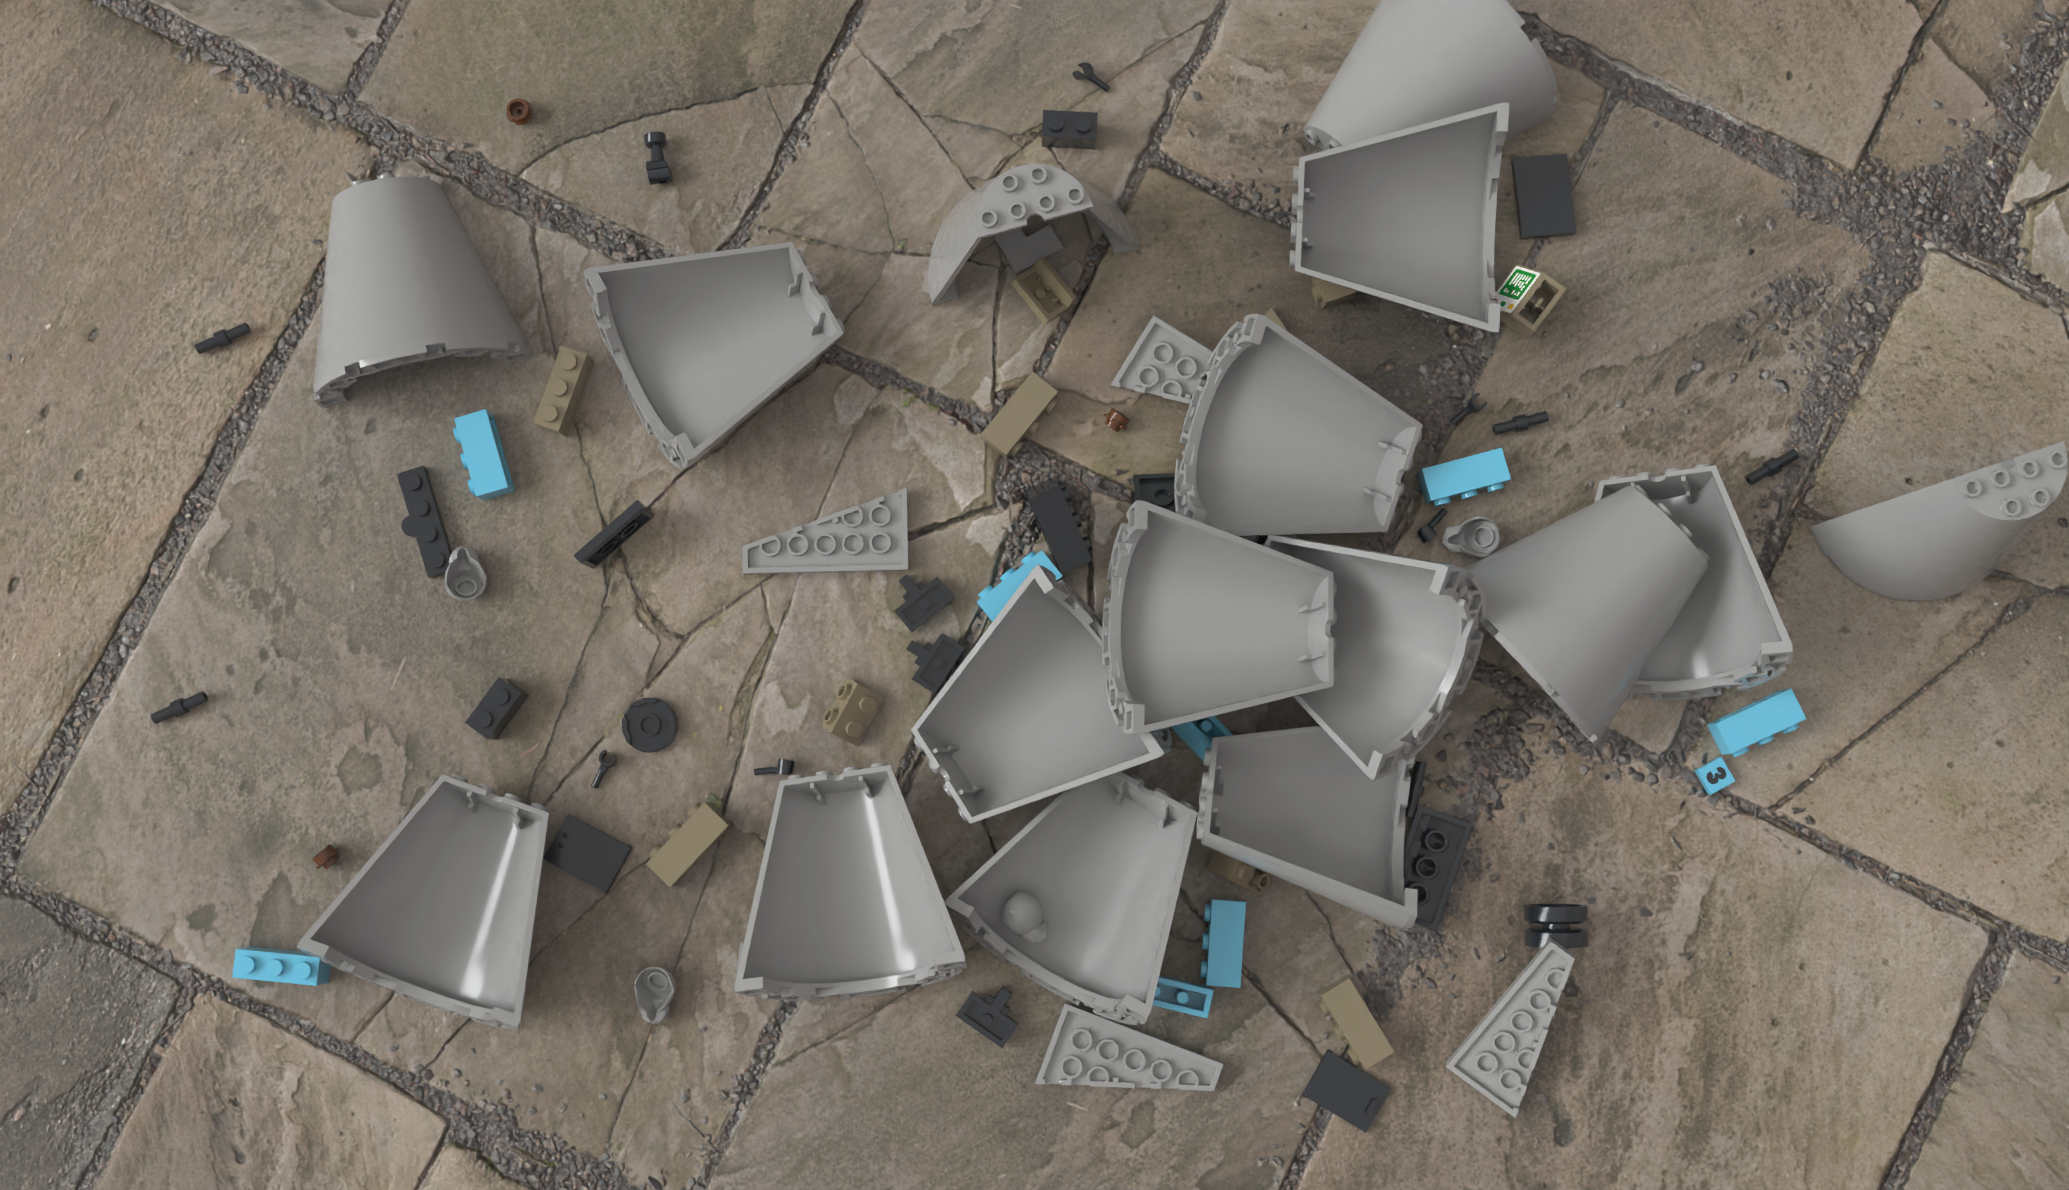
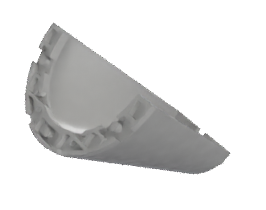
[1303,0,1558,151]
[1289,103,1509,333]
[928,164,1141,305]
[313,174,533,408]
[584,242,845,469]
[1174,314,1423,536]
[1809,441,2068,601]
[1594,464,1794,701]
[1464,485,1710,746]
[1102,500,1337,734]
[1263,535,1486,780]
[911,564,1172,824]
[1196,726,1418,931]
[735,763,967,1001]
[945,772,1198,1025]
[297,774,549,1031]

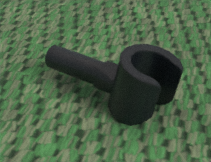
[1072,63,1110,92]
[1450,393,1487,425]
[1417,508,1447,544]
[591,750,617,789]
[754,759,794,776]

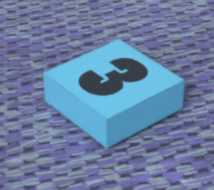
[1694,757,1735,795]

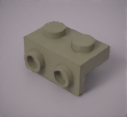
[1011,257,1076,325]
[822,678,884,747]

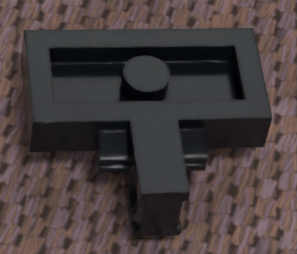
[895,574,955,632]
[906,633,965,694]
[956,986,1019,1048]

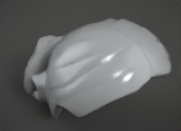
[1442,516,1500,557]
[444,546,487,601]
[1002,891,1048,944]
[634,966,676,1024]

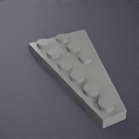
[1111,314,1213,404]
[742,488,909,574]
[1446,938,1575,1118]
[1035,1002,1224,1091]

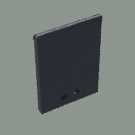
[544,814,632,893]
[1302,1050,1391,1133]

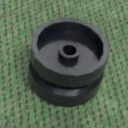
[1523,904,1589,949]

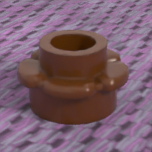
[506,99,533,125]
[1104,408,1130,432]
[312,844,339,870]

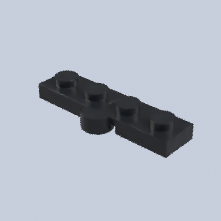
[397,466,452,579]

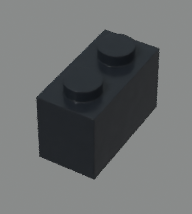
[1042,110,1098,150]
[465,677,529,740]

